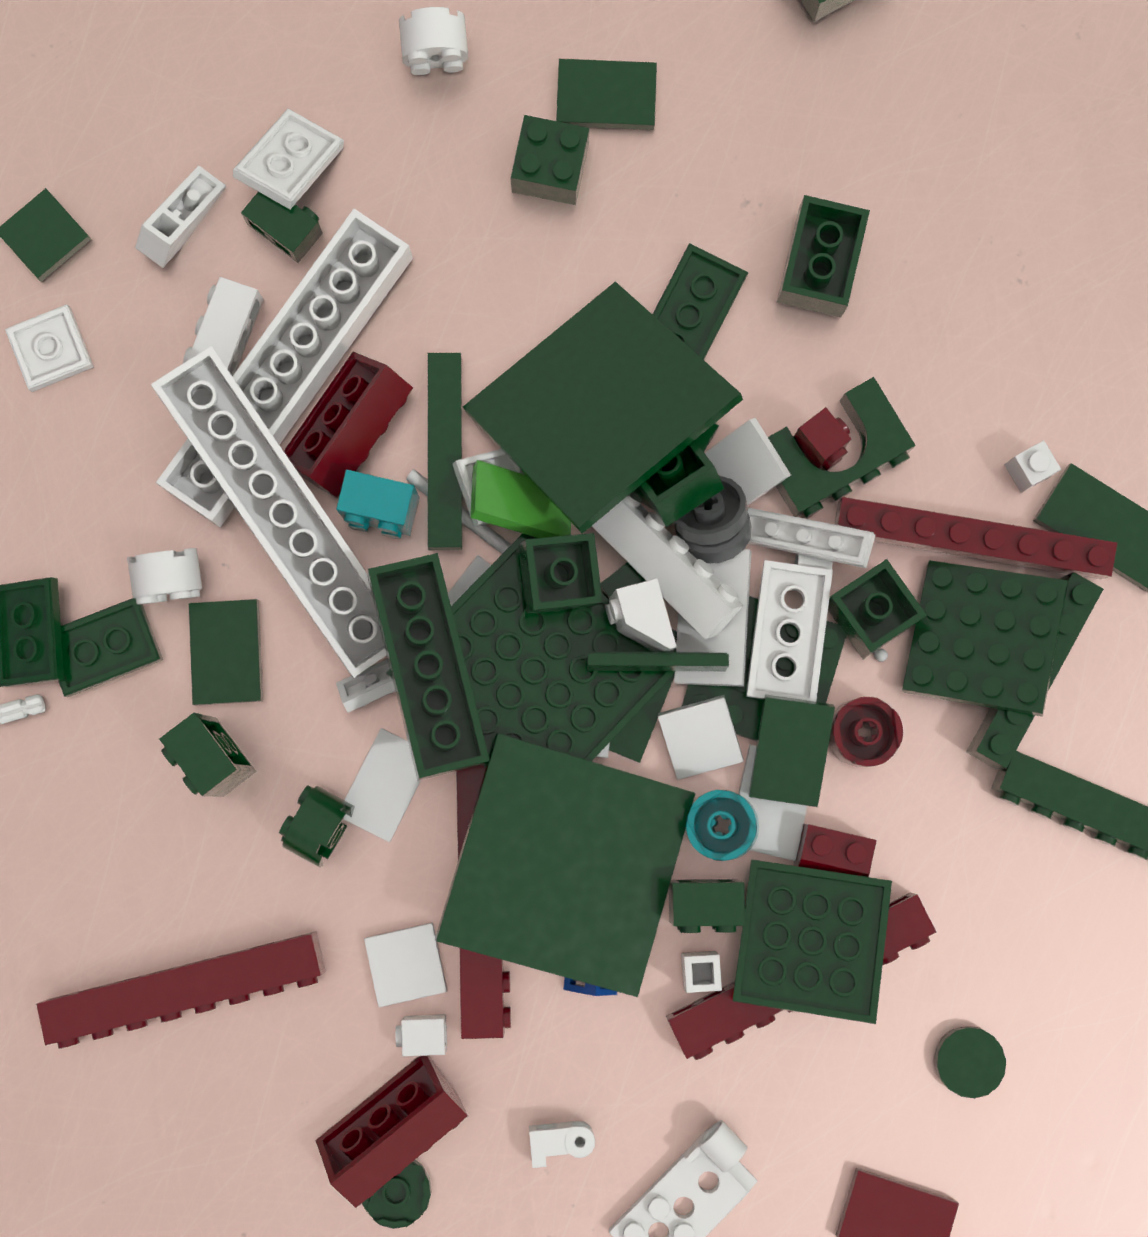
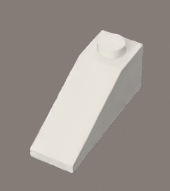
[135,165,226,268]

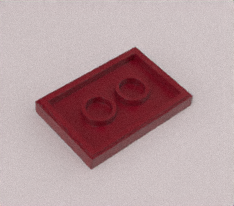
[836,1168,959,1237]

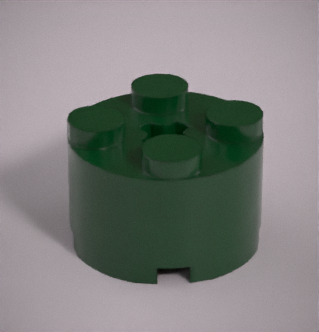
[279,785,355,867]

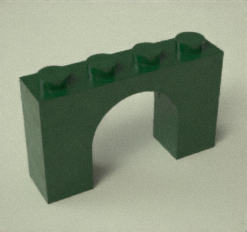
[768,377,916,518]

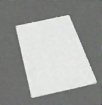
[344,728,421,842]

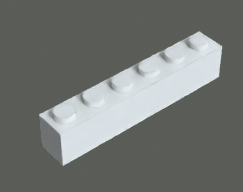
[592,492,744,639]

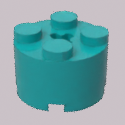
[686,790,759,861]

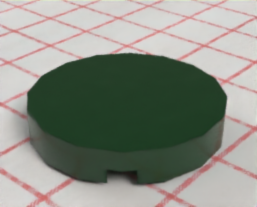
[935,1026,1006,1099]
[362,1160,432,1229]

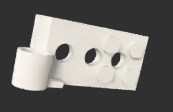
[746,554,833,702]
[609,1120,758,1237]

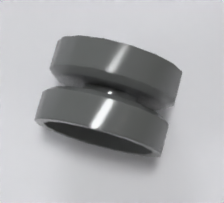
[674,475,752,563]

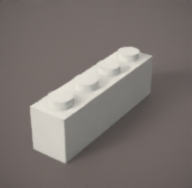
[183,277,264,376]

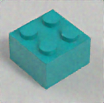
[336,470,420,539]

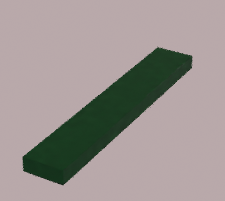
[428,353,462,550]

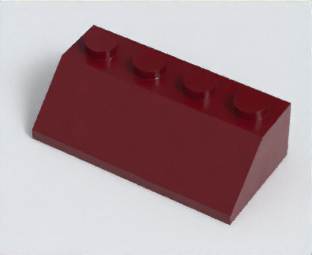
[284,352,413,498]
[316,1055,468,1208]

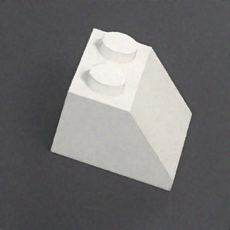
[605,579,677,652]

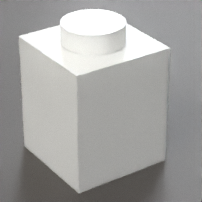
[1004,440,1061,493]
[681,951,722,993]
[395,1014,447,1057]

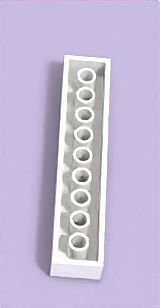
[156,209,413,527]
[151,346,387,678]

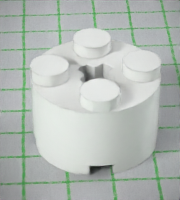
[399,7,468,75]
[127,548,203,605]

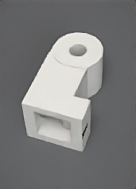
[529,1121,595,1168]

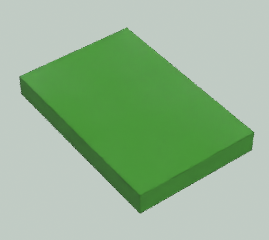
[470,460,571,538]

